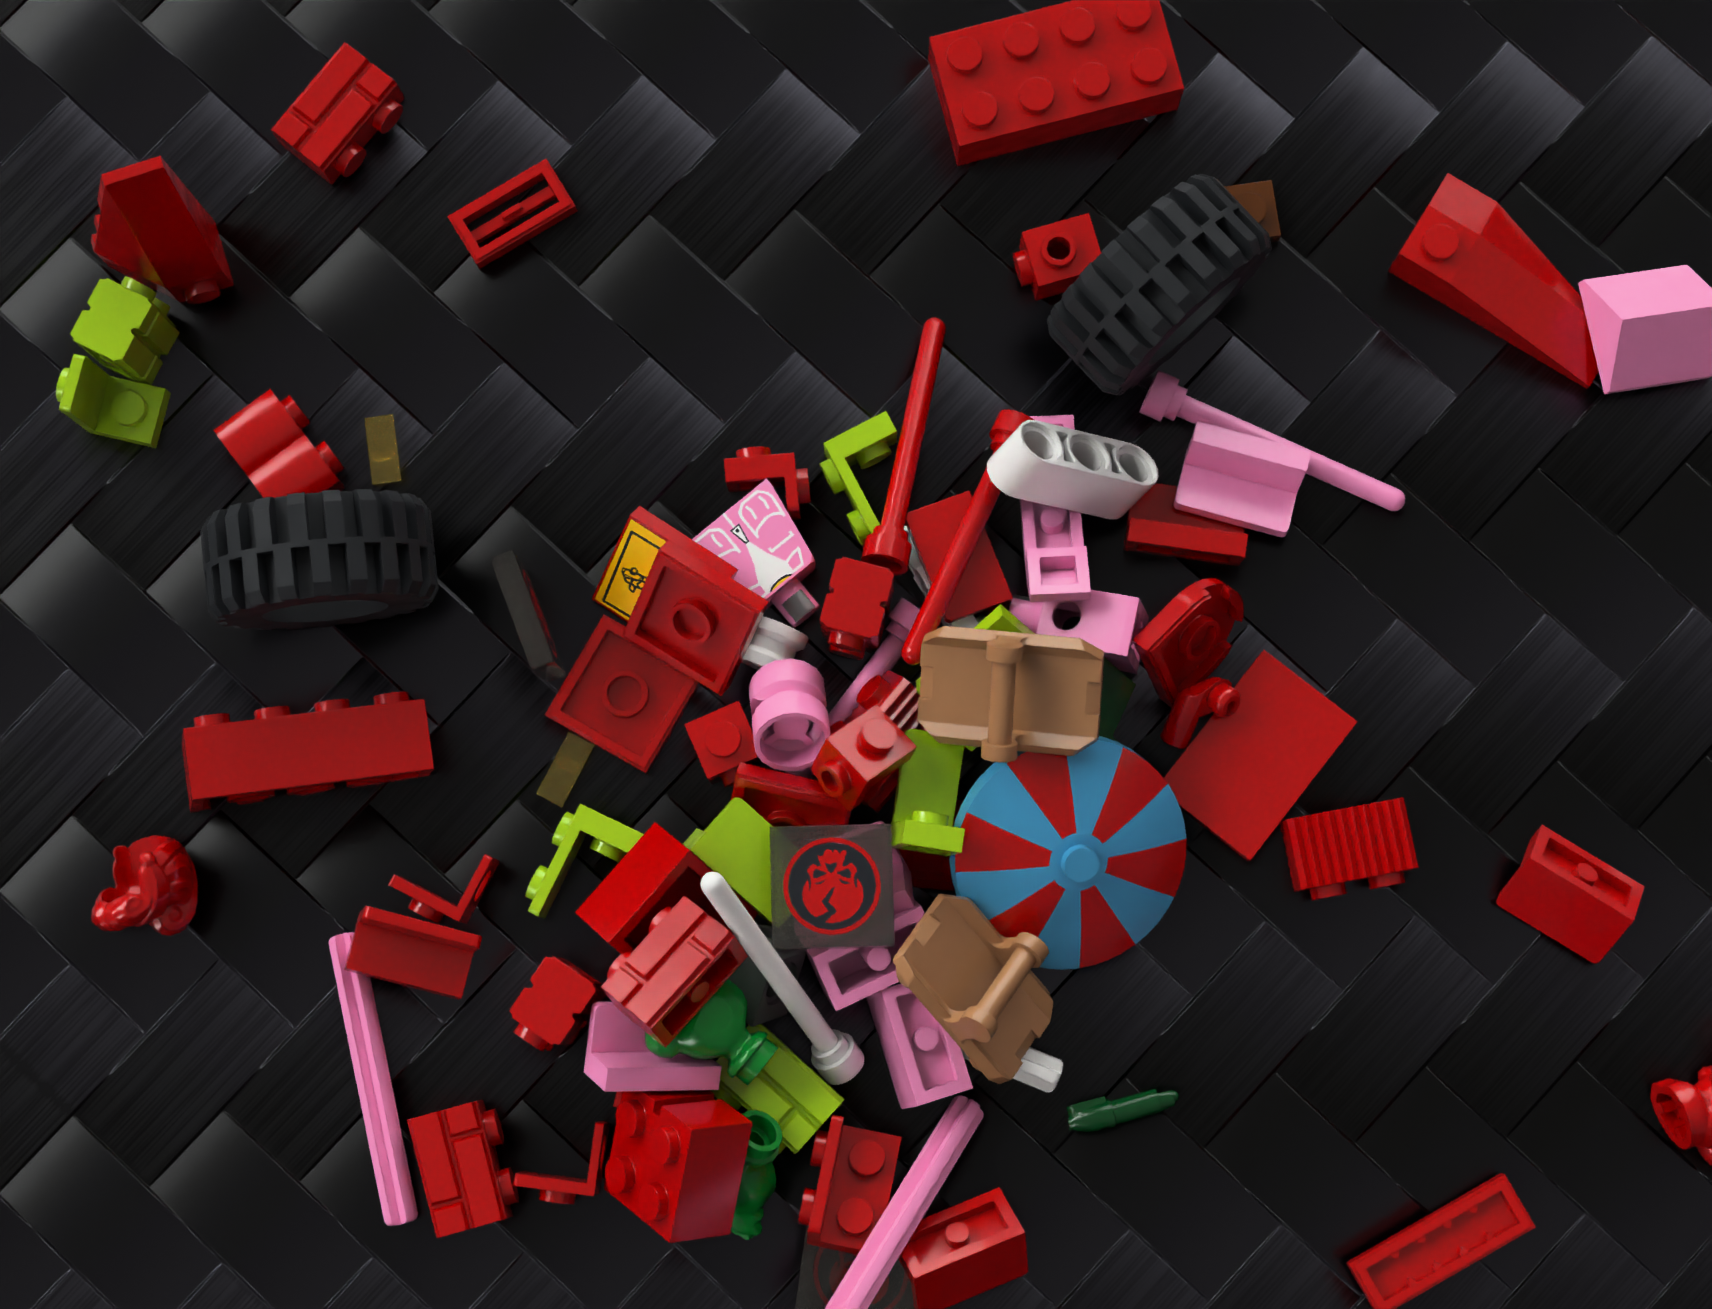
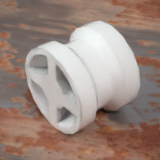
[742,616,809,670]

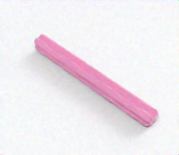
[328,932,418,1226]
[825,1095,984,1309]

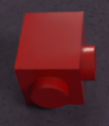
[1013,213,1101,300]
[684,701,763,788]

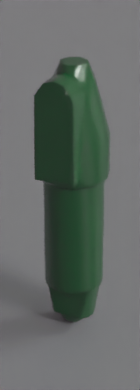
[1066,1089,1179,1132]

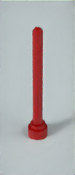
[861,317,946,576]
[901,409,1034,665]

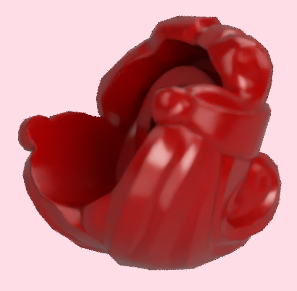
[91,835,198,936]

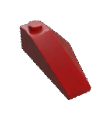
[91,156,234,304]
[1388,173,1599,389]

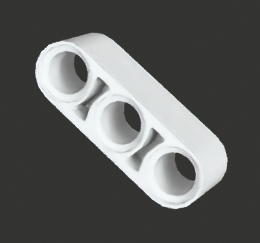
[987,420,1159,519]

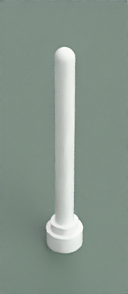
[700,872,865,1085]

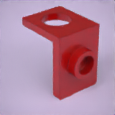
[388,854,500,924]
[513,1121,610,1204]

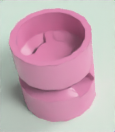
[749,658,830,772]

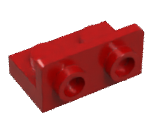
[798,1114,902,1255]

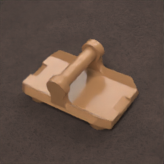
[918,626,1104,762]
[893,894,1053,1084]

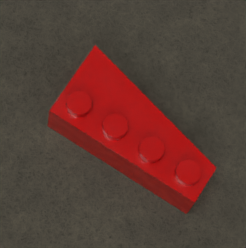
[182,691,434,813]

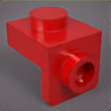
[724,446,811,520]
[811,704,917,811]

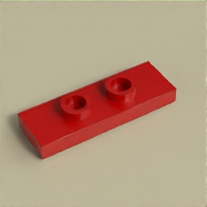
[1346,1173,1536,1309]

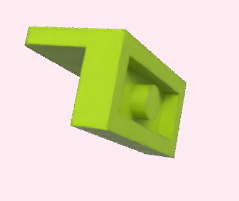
[683,797,799,929]

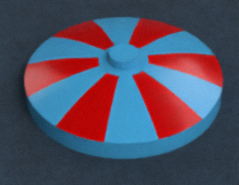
[949,736,1187,970]

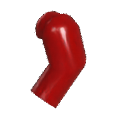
[1160,677,1241,748]

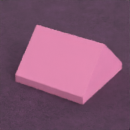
[1578,265,1712,395]

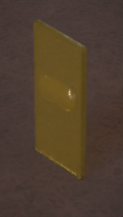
[364,414,401,485]
[536,732,595,807]

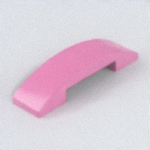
[1020,415,1091,602]

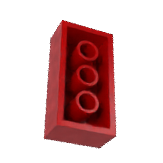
[928,0,1184,166]

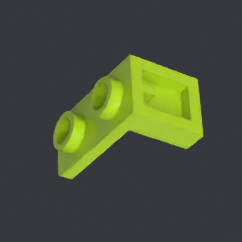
[56,354,171,448]
[819,411,897,546]
[888,729,965,857]
[525,804,644,919]

